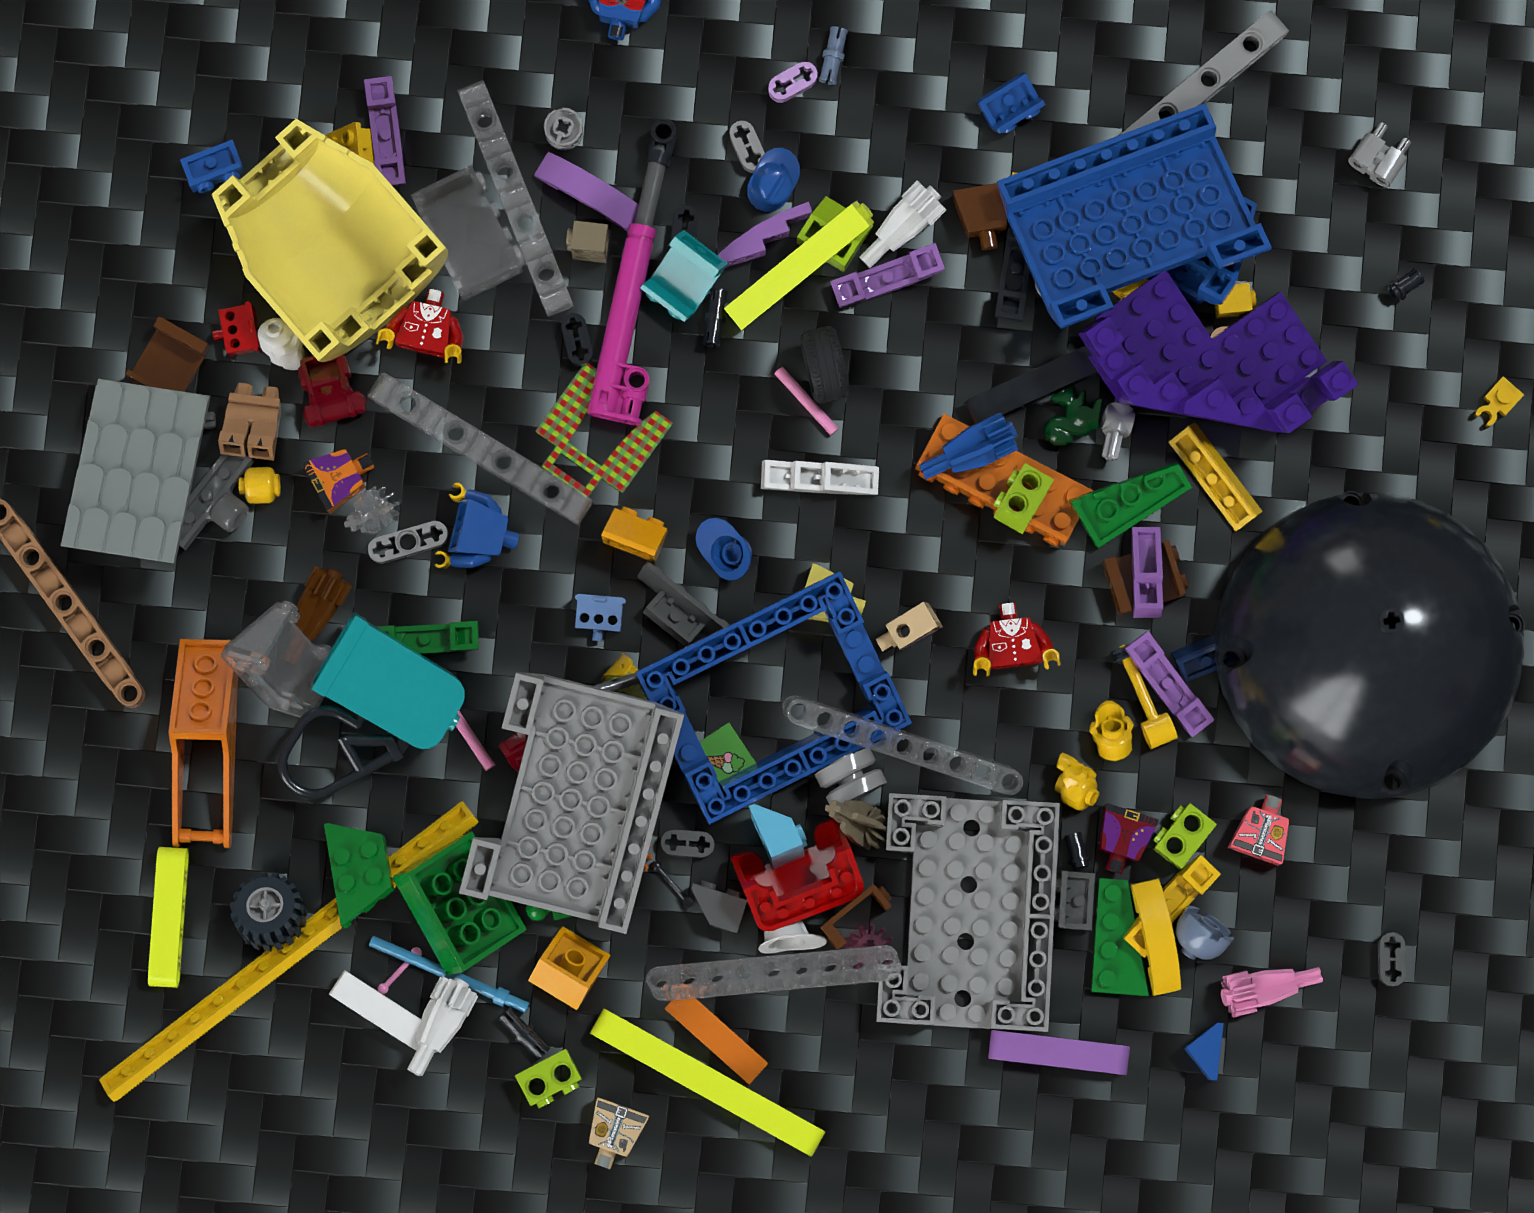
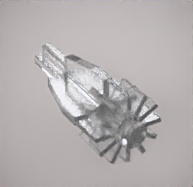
[344,486,399,534]

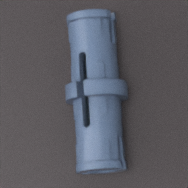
[819,26,848,85]

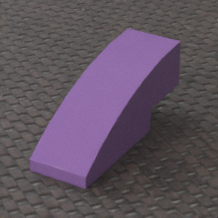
[1132,527,1163,618]

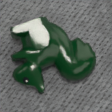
[1044,385,1103,446]

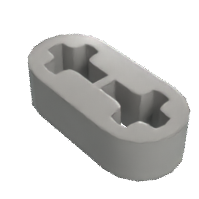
[730,121,765,173]

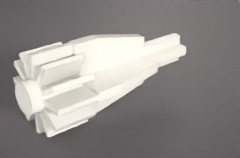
[859,181,946,268]
[407,977,478,1076]

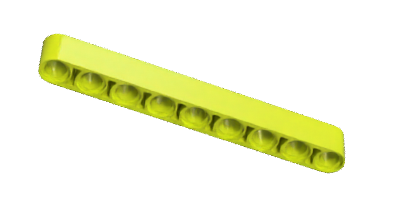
[590,1008,825,1157]

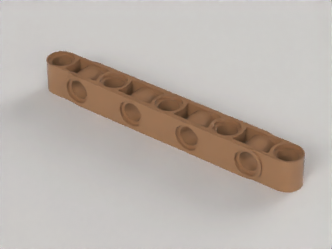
[0,499,145,708]

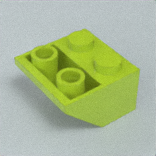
[797,196,873,272]

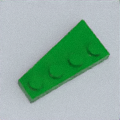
[1069,462,1192,548]
[1091,878,1149,996]

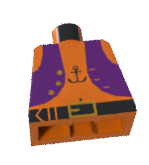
[302,449,375,514]

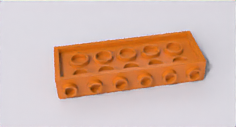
[915,414,1094,547]

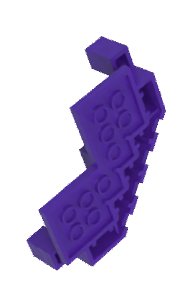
[1078,271,1359,433]

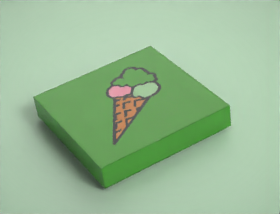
[700,723,756,782]

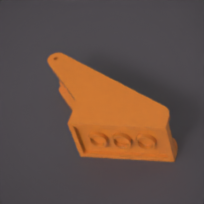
[168,639,239,848]

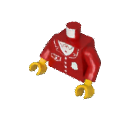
[376,289,464,364]
[973,603,1061,676]

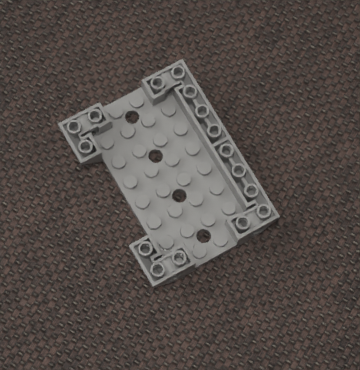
[876,793,1060,1032]

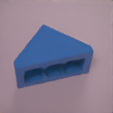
[1184,1023,1224,1080]

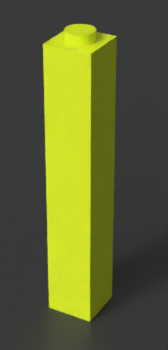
[724,201,874,330]

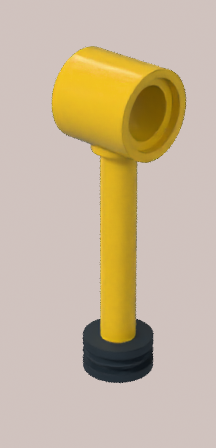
[1112,645,1178,749]

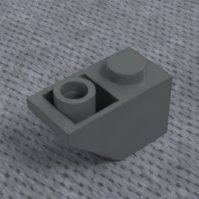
[691,880,747,934]

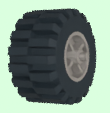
[230,873,307,951]

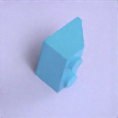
[749,804,807,869]

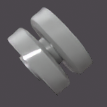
[815,747,887,805]

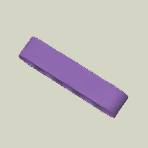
[988,1030,1130,1075]

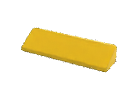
[1169,423,1262,531]

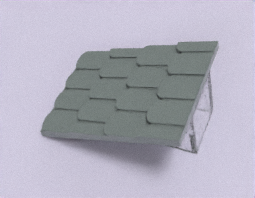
[61,379,211,563]

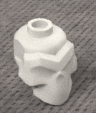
[258,318,305,370]

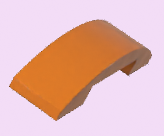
[664,988,768,1085]

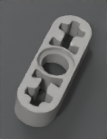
[368,521,448,564]

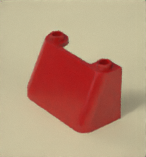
[730,818,864,932]

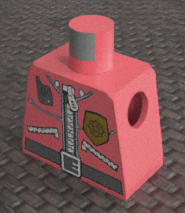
[1228,794,1289,866]

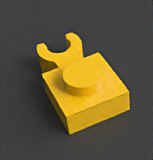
[1474,376,1524,428]

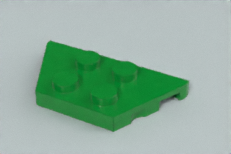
[324,823,394,928]

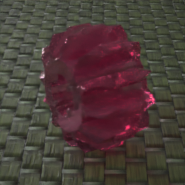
[846,924,895,973]

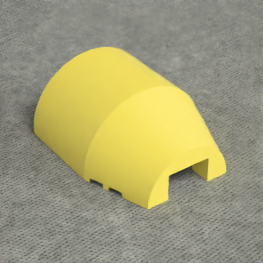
[212,119,449,362]

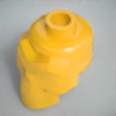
[1089,701,1134,761]
[1055,752,1099,811]

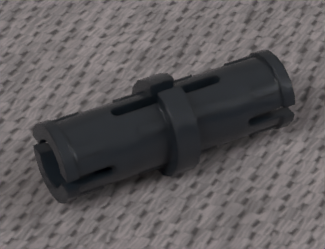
[702,288,728,347]
[498,1007,550,1061]

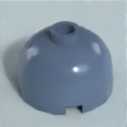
[1175,905,1234,960]

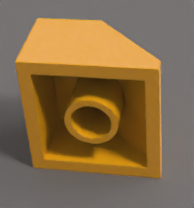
[601,506,668,563]
[528,926,611,1010]

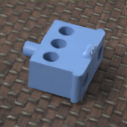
[575,594,626,641]

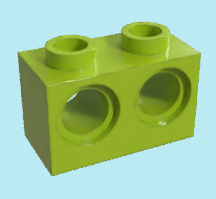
[993,463,1054,534]
[1153,803,1217,870]
[515,1049,582,1108]

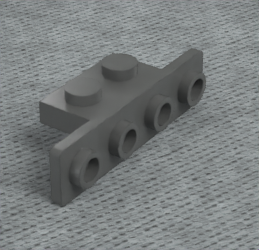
[638,561,729,647]

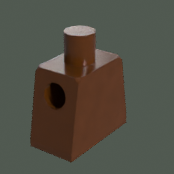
[952,183,1007,250]

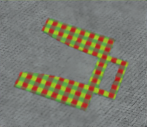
[535,364,673,498]

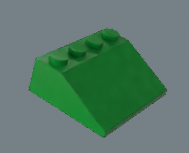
[392,831,527,976]

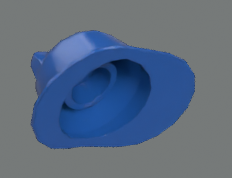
[747,148,800,212]
[696,518,752,580]

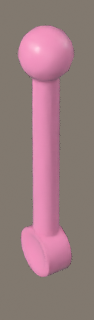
[378,947,422,994]

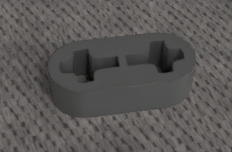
[661,830,714,858]
[1378,932,1406,987]

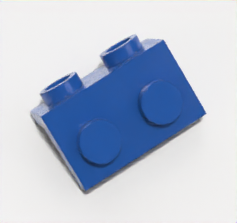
[976,72,1046,133]
[180,140,245,193]

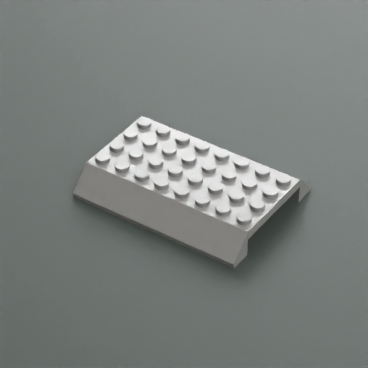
[459,672,684,934]

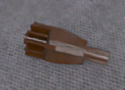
[281,566,352,663]

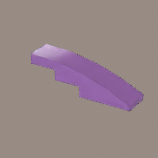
[718,202,812,268]

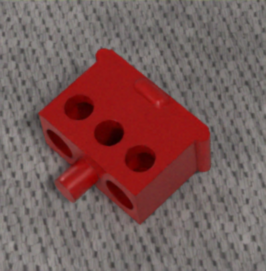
[212,301,262,357]

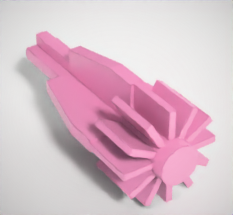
[1221,967,1323,1017]

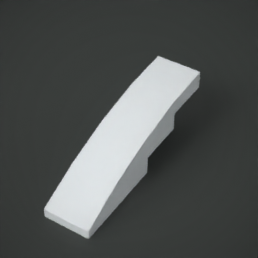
[761,460,879,495]
[329,970,421,1051]

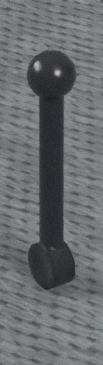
[651,860,694,908]

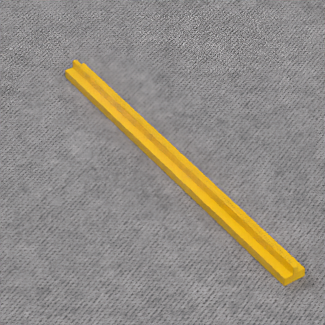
[99,801,478,1102]

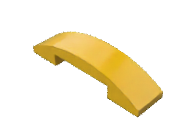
[1123,855,1221,958]
[1131,878,1181,996]

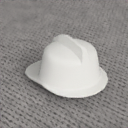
[758,920,827,954]

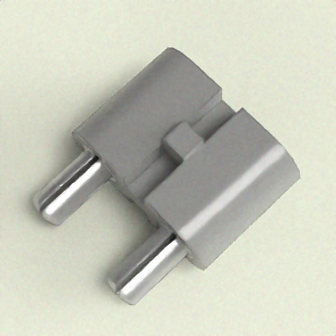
[1348,122,1411,187]

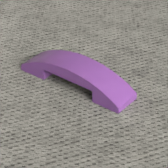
[364,76,406,186]
[534,152,639,232]
[830,243,945,308]
[1125,631,1214,737]

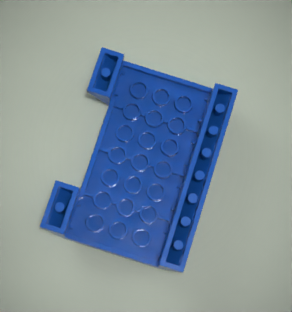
[997,103,1272,329]

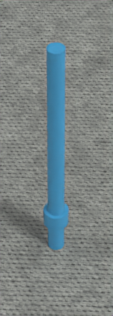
[369,936,530,1013]

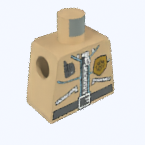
[589,1097,649,1169]

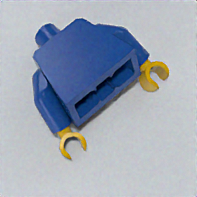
[434,483,519,569]

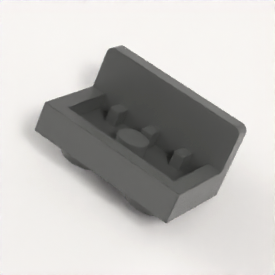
[1054,870,1095,931]

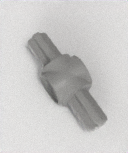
[1101,398,1135,460]

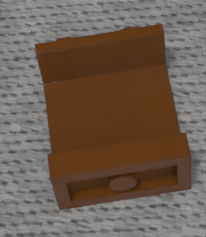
[125,316,211,392]
[1102,540,1188,616]
[819,884,892,951]

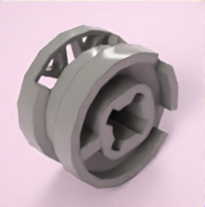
[544,107,584,151]

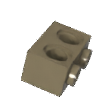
[566,221,609,263]

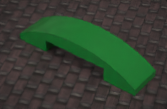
[376,621,479,655]

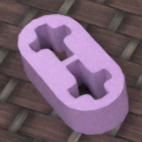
[768,62,817,103]

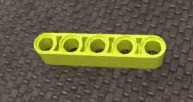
[148,847,189,988]

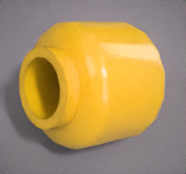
[239,467,281,504]

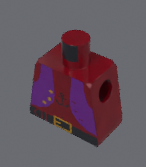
[1099,803,1159,874]

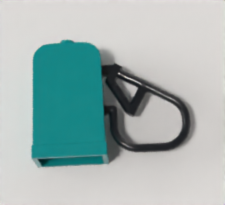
[277,612,465,799]

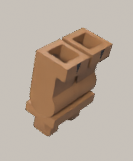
[218,383,282,461]

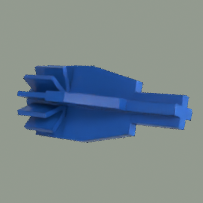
[919,412,1018,479]

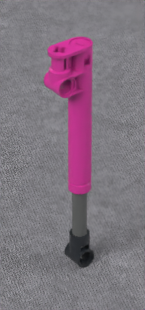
[587,118,676,426]

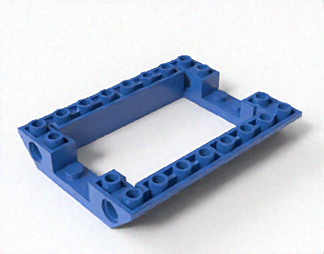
[635,571,912,824]

